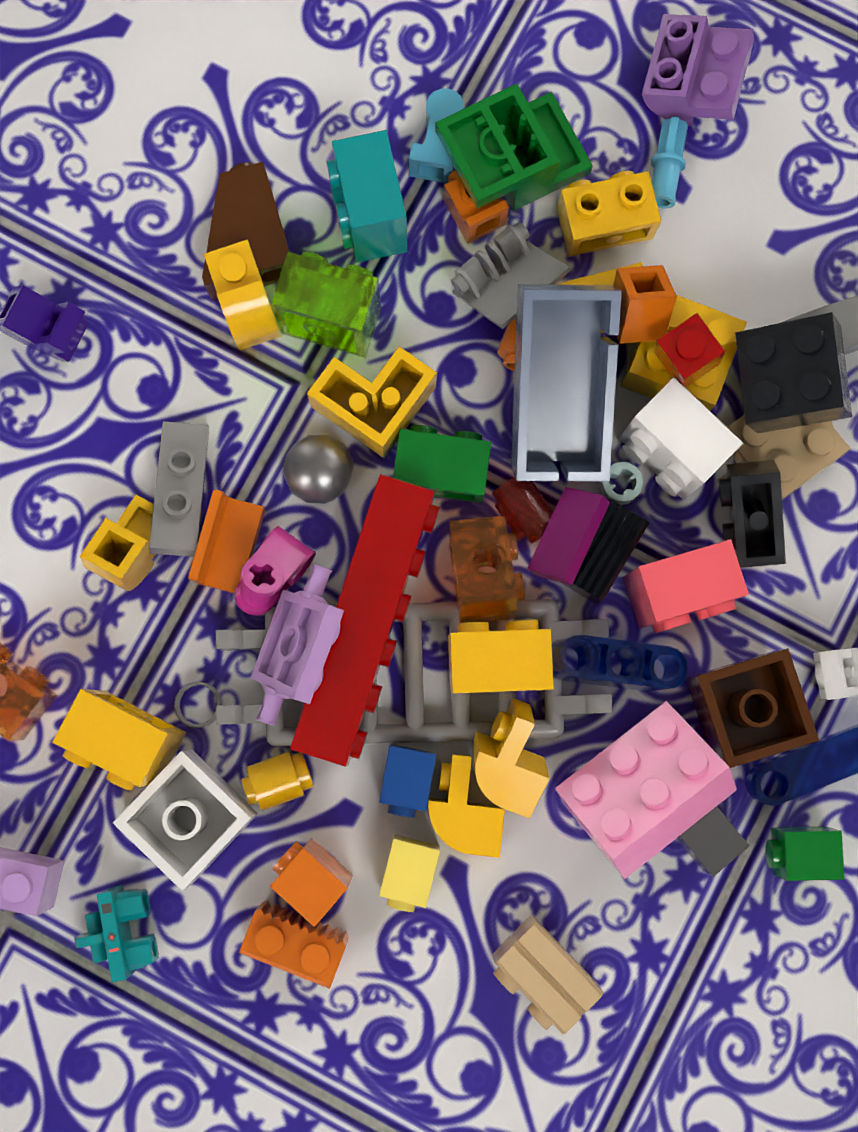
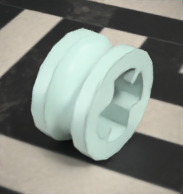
[599,462,643,505]

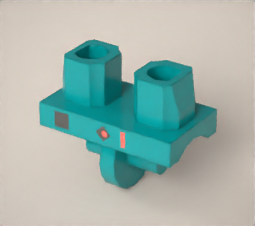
[74,885,159,983]

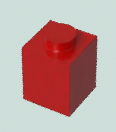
[654,313,725,388]

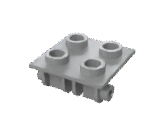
[451,222,571,329]

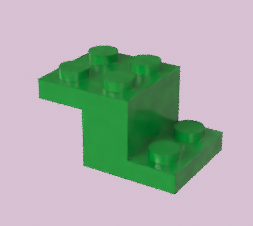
[435,83,593,211]

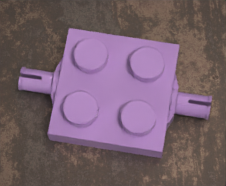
[251,564,344,726]

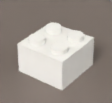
[619,377,743,500]
[113,749,259,891]

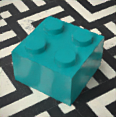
[326,130,407,263]

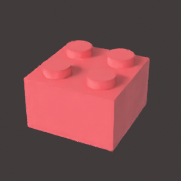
[623,539,749,634]

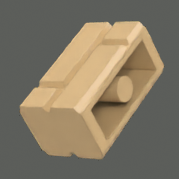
[492,915,604,1035]

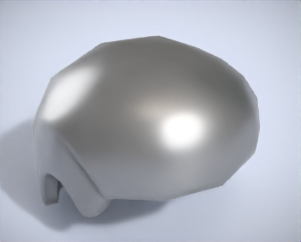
[283,435,354,504]

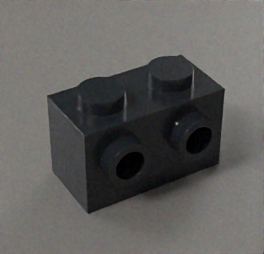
[719,460,786,568]

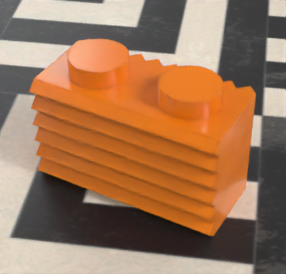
[239,900,349,989]

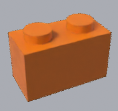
[269,838,353,927]

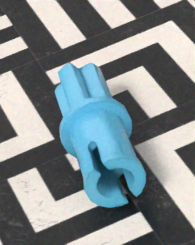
[650,117,688,209]

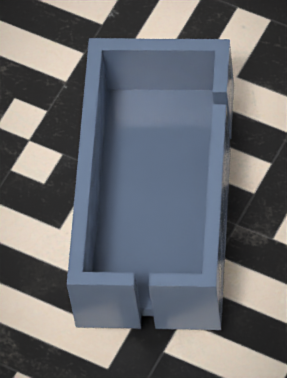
[511,284,622,481]

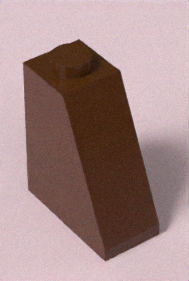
[202,161,297,301]

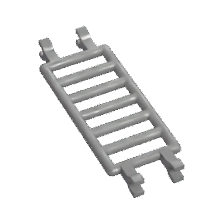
[216,599,613,746]

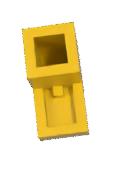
[204,239,282,350]
[79,495,156,591]
[473,698,550,819]
[428,753,505,858]

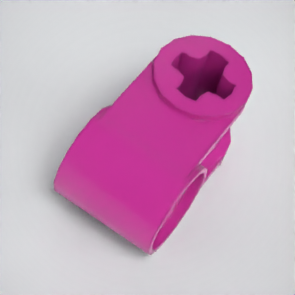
[234,526,316,616]

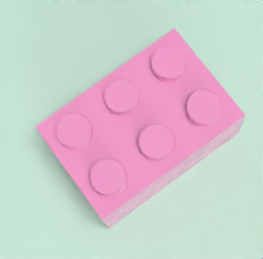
[555,701,737,879]

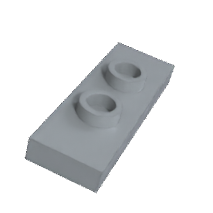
[149,421,209,557]

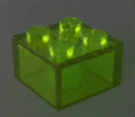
[271,252,381,358]

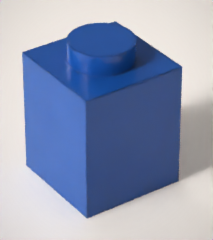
[379,745,436,818]

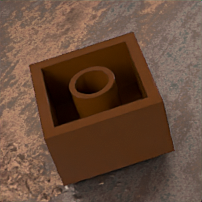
[686,648,819,768]

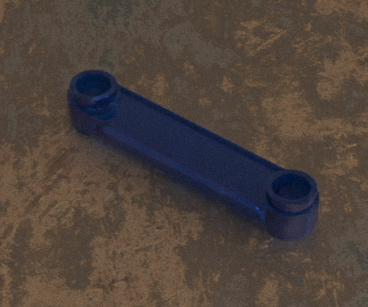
[746,724,858,806]

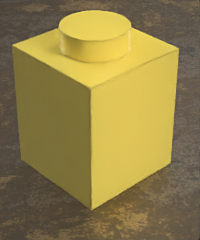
[379,834,440,912]

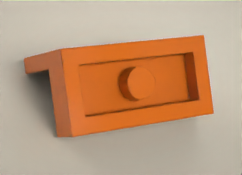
[188,489,266,594]

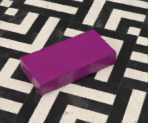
[527,487,610,586]

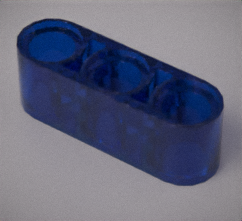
[552,635,689,691]

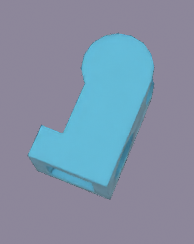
[409,89,464,183]

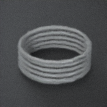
[174,682,222,728]

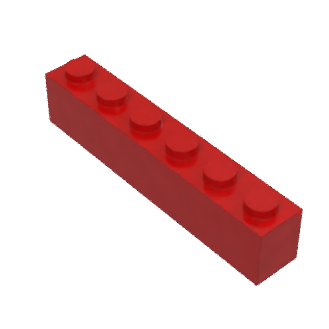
[290,474,440,767]

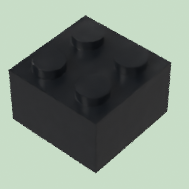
[735,312,852,433]

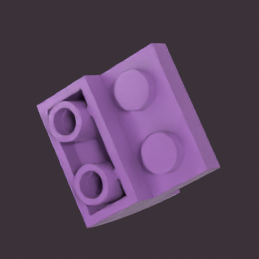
[642,14,754,126]

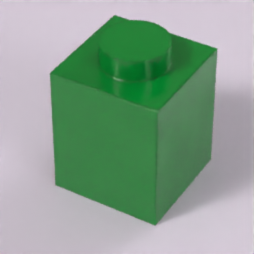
[765,826,845,881]

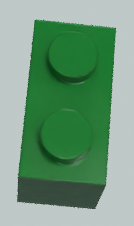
[393,425,492,504]

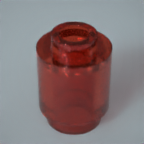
[492,477,553,544]

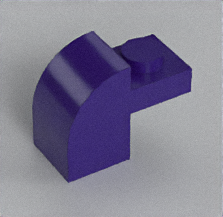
[0,285,89,362]

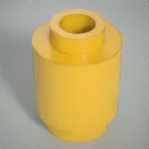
[241,751,314,811]

